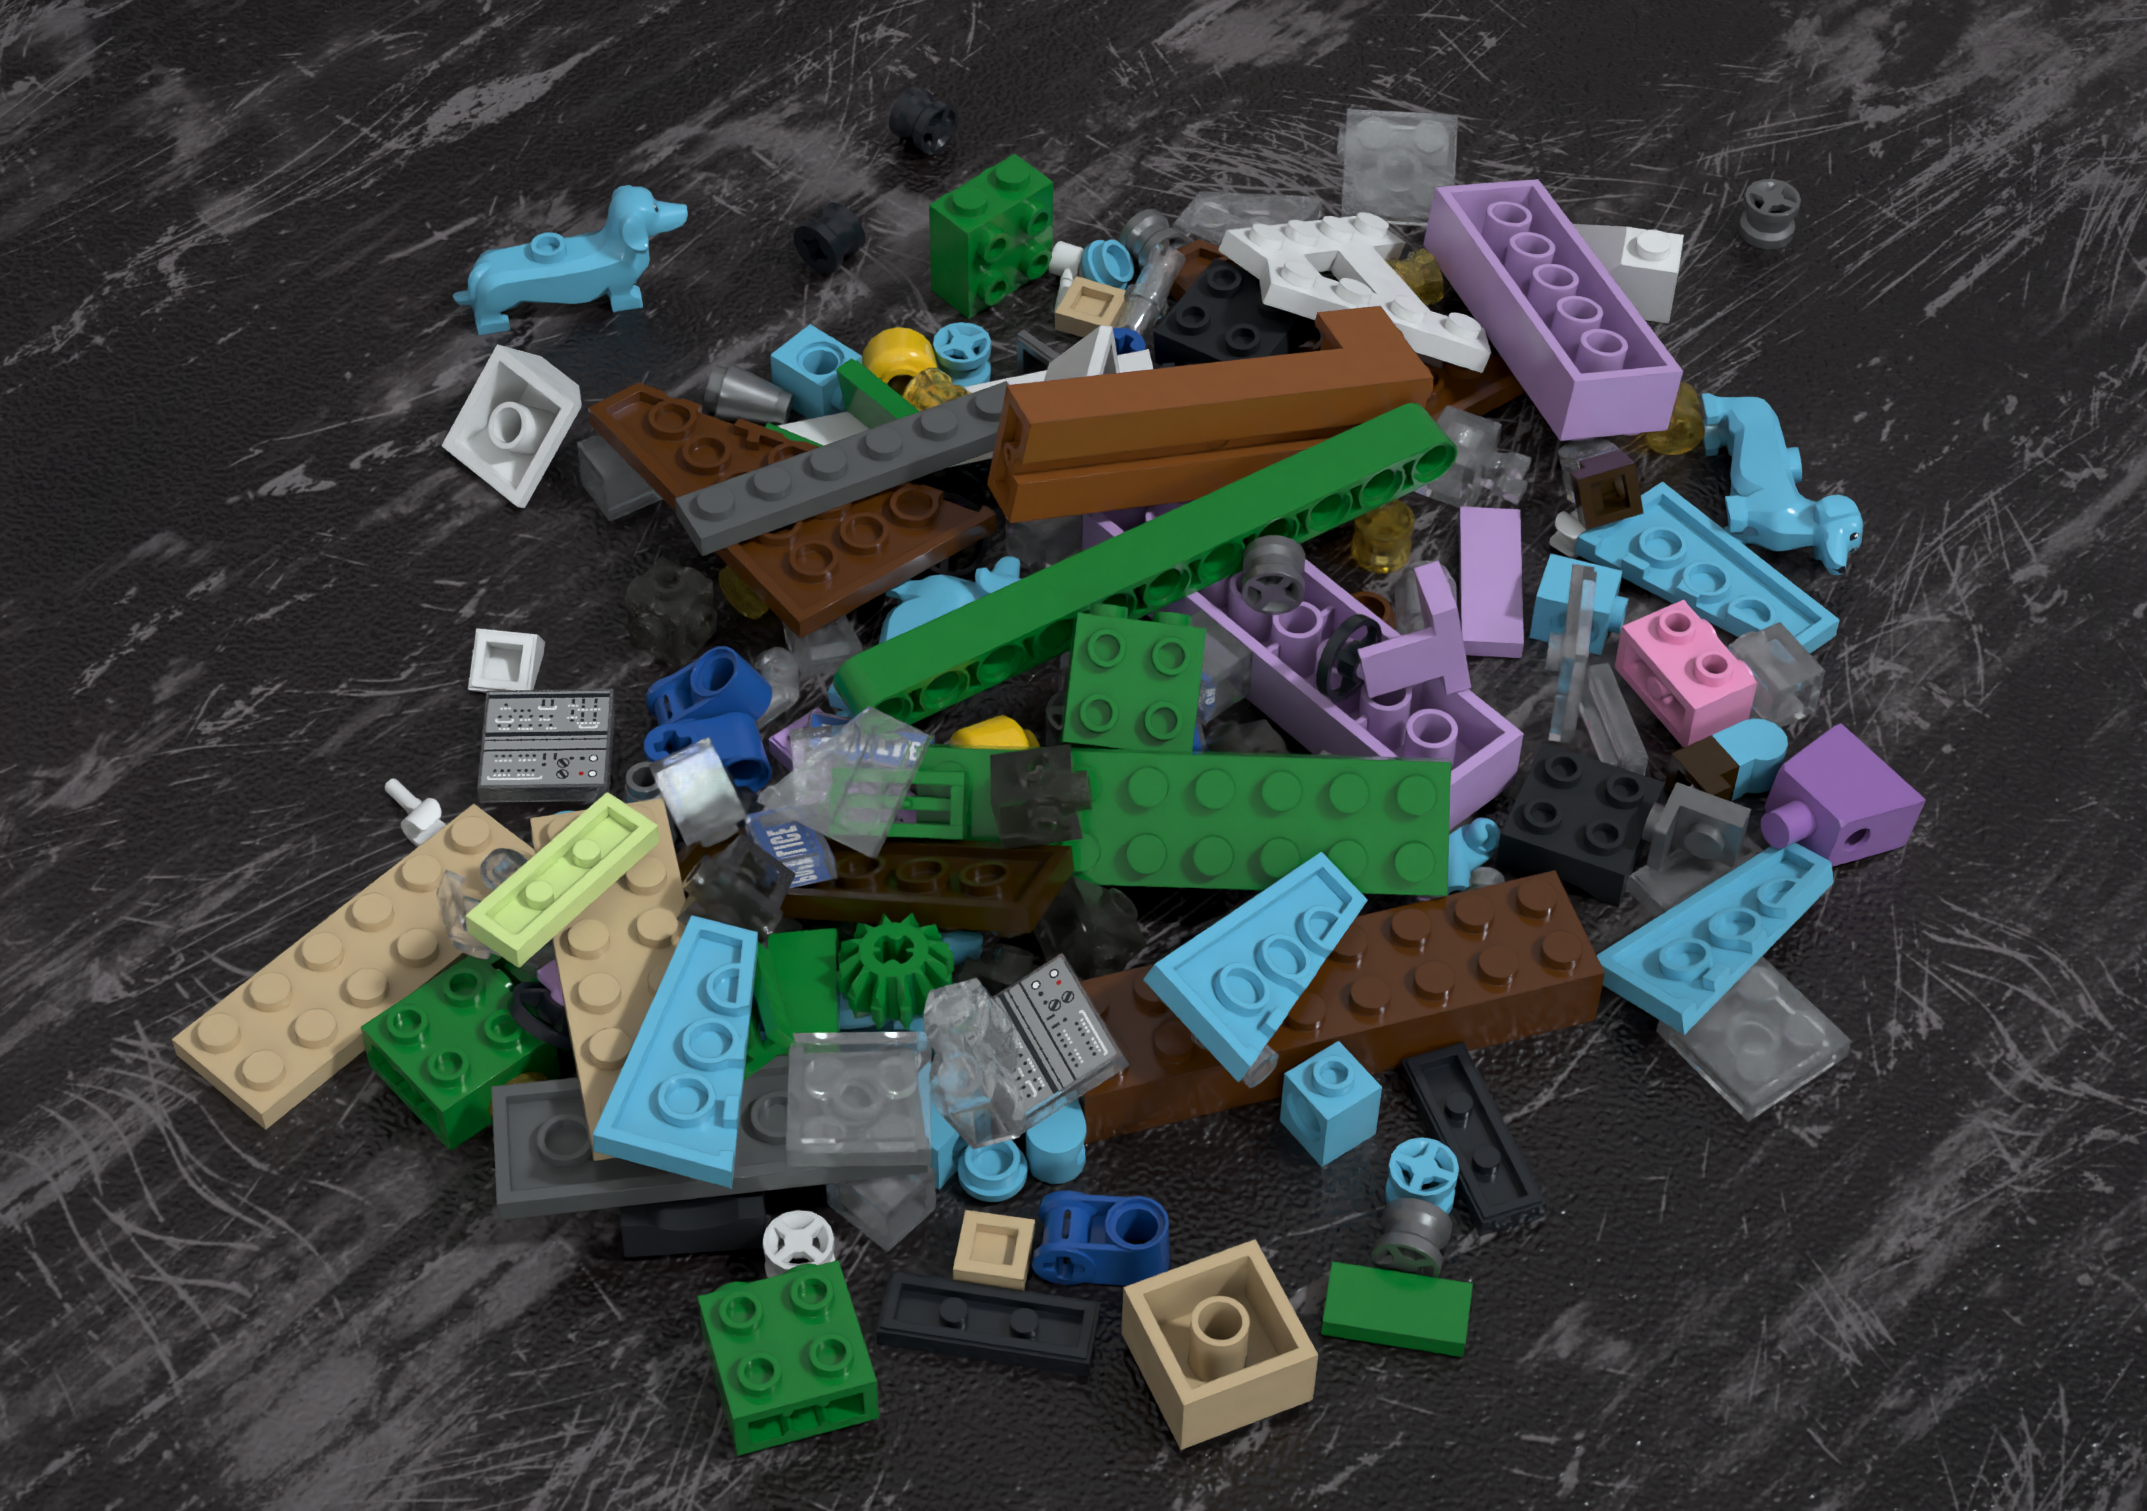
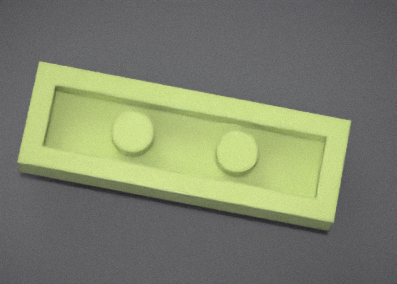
[465,792,659,968]

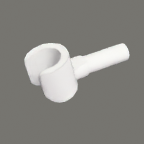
[1049,241,1084,314]
[1549,509,1587,559]
[385,779,446,847]

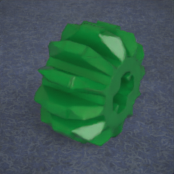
[836,912,954,1031]

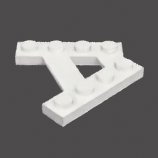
[1218,212,1491,373]

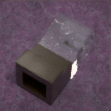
[1558,438,1644,530]

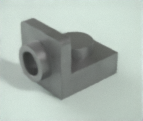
[1642,782,1751,870]

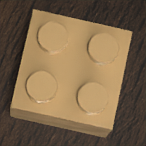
[1121,1239,1318,1450]

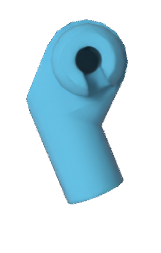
[1440,818,1501,897]

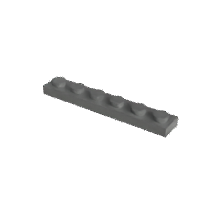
[675,381,1009,556]

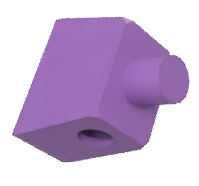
[1760,723,1926,867]

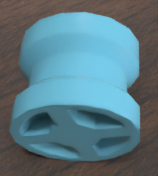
[933,322,991,391]
[1385,1137,1459,1214]

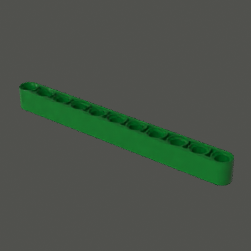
[833,403,1458,737]

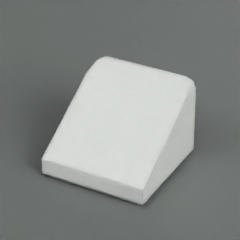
[468,628,545,693]

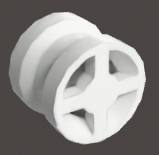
[763,1210,835,1278]

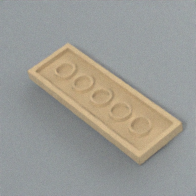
[530,798,690,1161]
[172,804,535,1130]

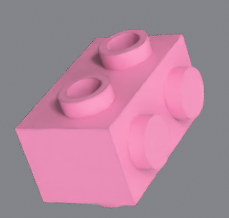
[1614,599,1757,748]

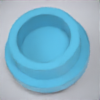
[1082,240,1134,290]
[958,1134,1027,1202]

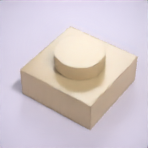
[1054,276,1129,338]
[953,1210,1035,1291]

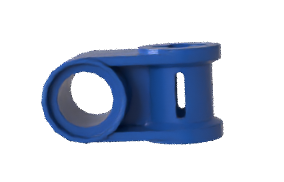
[646,646,772,758]
[644,712,772,807]
[1032,1191,1170,1286]

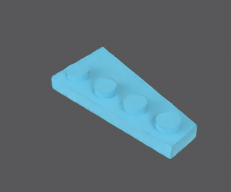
[1575,482,1840,665]
[1597,843,1834,1035]
[1143,852,1367,1083]
[592,915,758,1189]

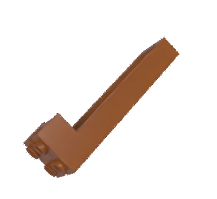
[987,306,1434,523]

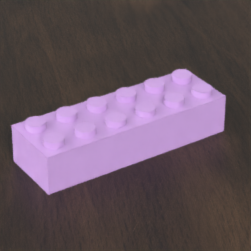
[1423,179,1683,441]

